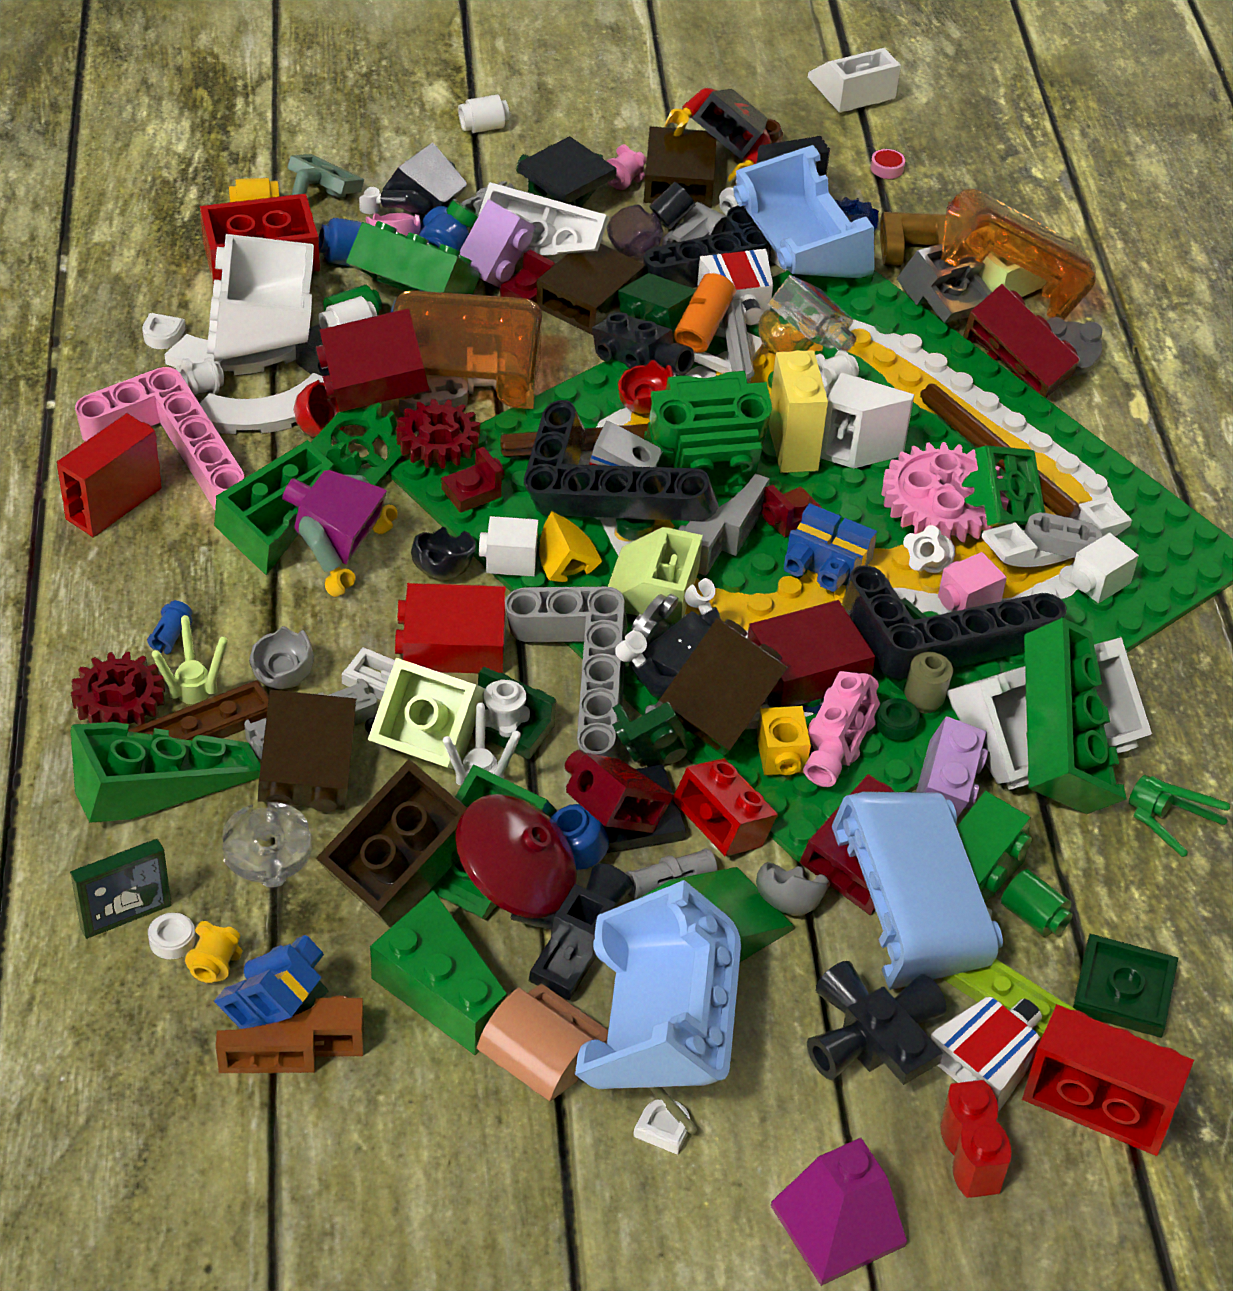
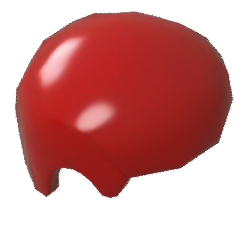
[618,360,674,414]
[293,380,345,438]

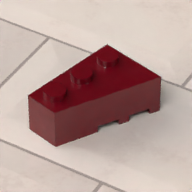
[963,284,1080,398]

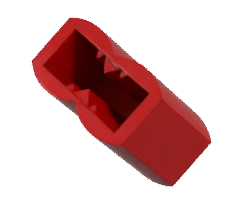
[940,1080,1011,1198]

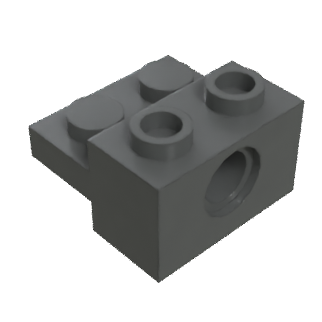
[896,238,992,323]

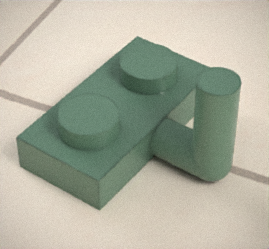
[287,154,364,197]

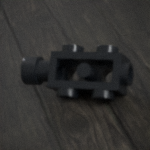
[592,312,695,376]

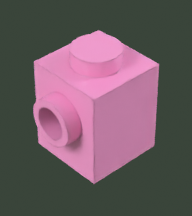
[938,552,1007,612]

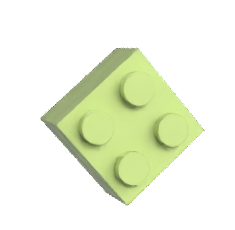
[368,658,485,769]

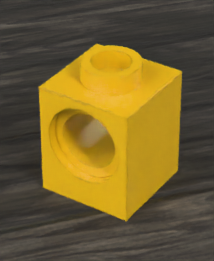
[756,706,811,775]

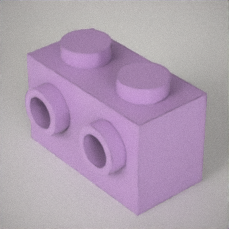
[460,199,537,289]
[916,716,988,817]

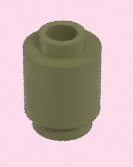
[905,652,953,713]

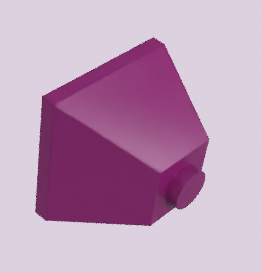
[771,1138,907,1286]

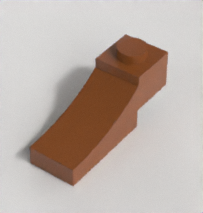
[216,995,364,1073]

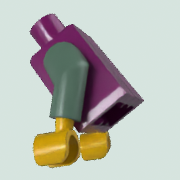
[282,470,398,597]

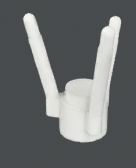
[443,702,521,785]

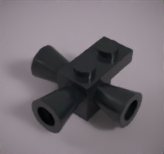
[511,863,632,1001]
[807,961,947,1085]

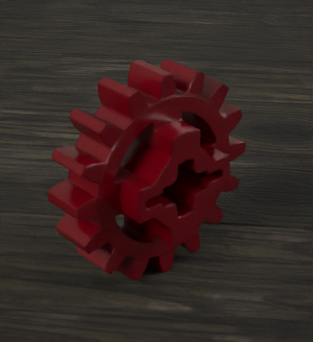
[396,399,480,469]
[71,651,165,730]

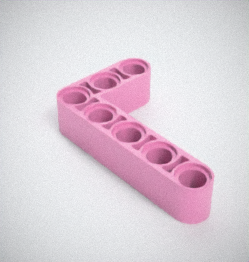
[75,367,244,510]

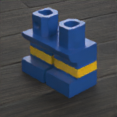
[784,503,877,592]
[214,935,324,1029]

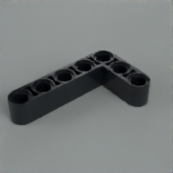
[524,400,718,521]
[842,565,1067,679]

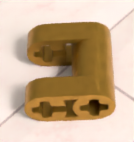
[880,212,956,265]

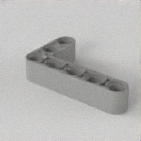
[505,587,628,759]

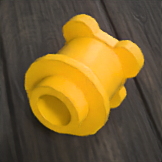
[185,921,243,983]

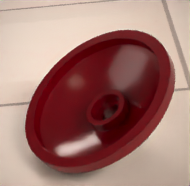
[456,794,577,918]

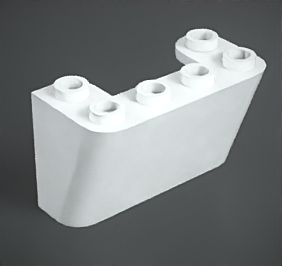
[207,234,314,362]

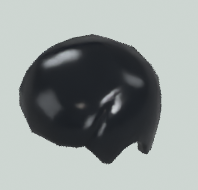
[411,527,476,580]

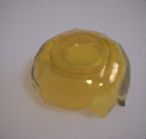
[758,310,814,356]

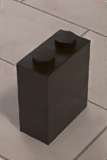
[643,126,717,208]
[536,243,646,335]
[654,617,788,756]
[257,689,357,812]

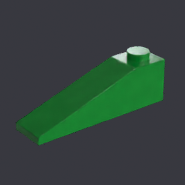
[70,722,261,823]

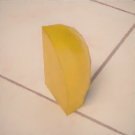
[539,511,602,582]

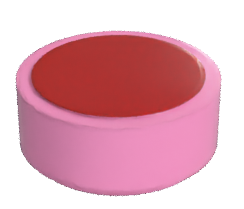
[870,149,905,179]

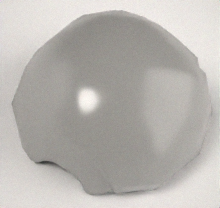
[249,626,314,689]
[756,862,830,916]

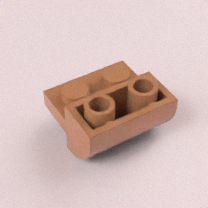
[476,983,608,1101]

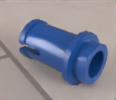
[147,600,192,654]

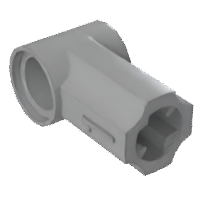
[662,202,727,246]

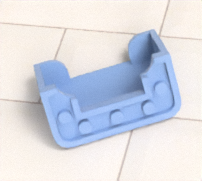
[733,145,874,279]
[831,792,1003,990]
[575,880,741,1089]

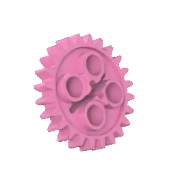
[881,442,1009,542]

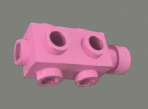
[804,671,880,787]

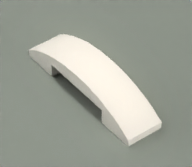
[981,496,1132,567]

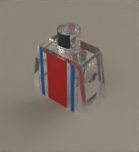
[768,275,856,352]

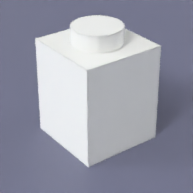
[479,516,538,576]
[1069,533,1139,603]

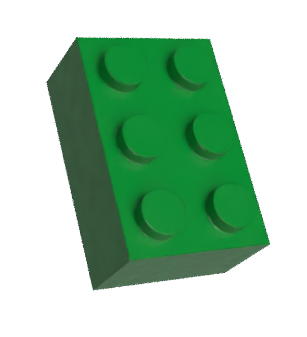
[346,221,481,314]

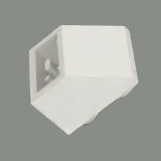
[808,48,901,113]
[820,372,914,469]

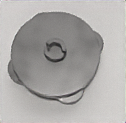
[1047,317,1102,376]
[629,594,679,667]

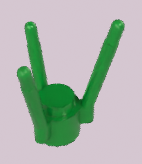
[1129,774,1231,857]

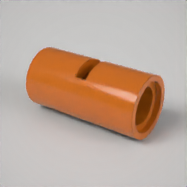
[674,273,736,353]

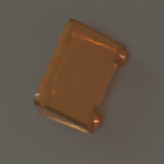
[941,189,1096,320]
[393,291,542,409]

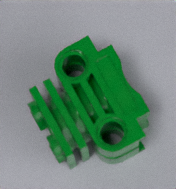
[644,371,772,496]

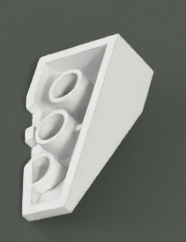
[478,182,609,257]

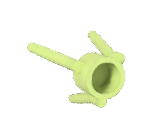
[152,615,227,705]

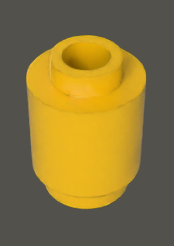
[229,177,279,202]

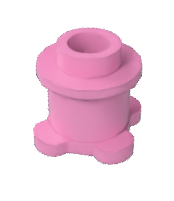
[607,144,646,190]

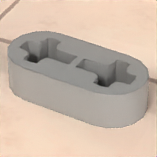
[399,376,469,414]
[1024,512,1102,558]

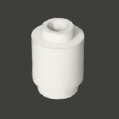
[458,94,510,133]
[319,296,377,329]

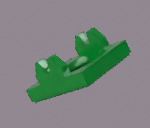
[310,402,405,486]
[962,445,1045,528]

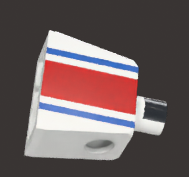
[697,249,773,325]
[931,997,1042,1112]

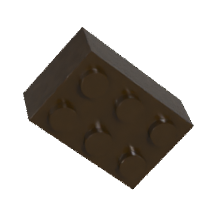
[316,759,467,928]

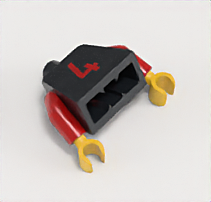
[664,88,771,182]

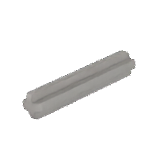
[723,299,755,383]

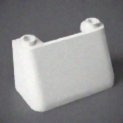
[947,637,1152,790]

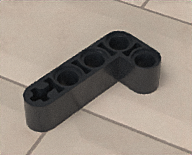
[643,206,772,288]

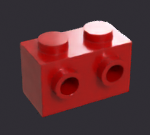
[672,758,778,857]

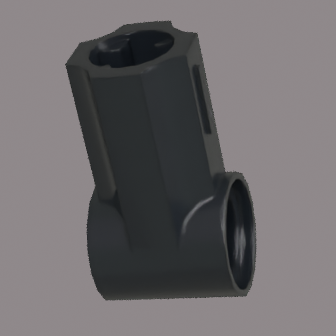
[649,182,696,229]

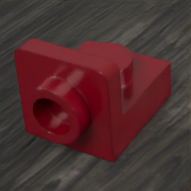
[500,249,555,311]
[441,447,505,513]
[762,484,823,538]

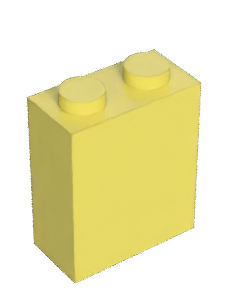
[768,350,828,473]

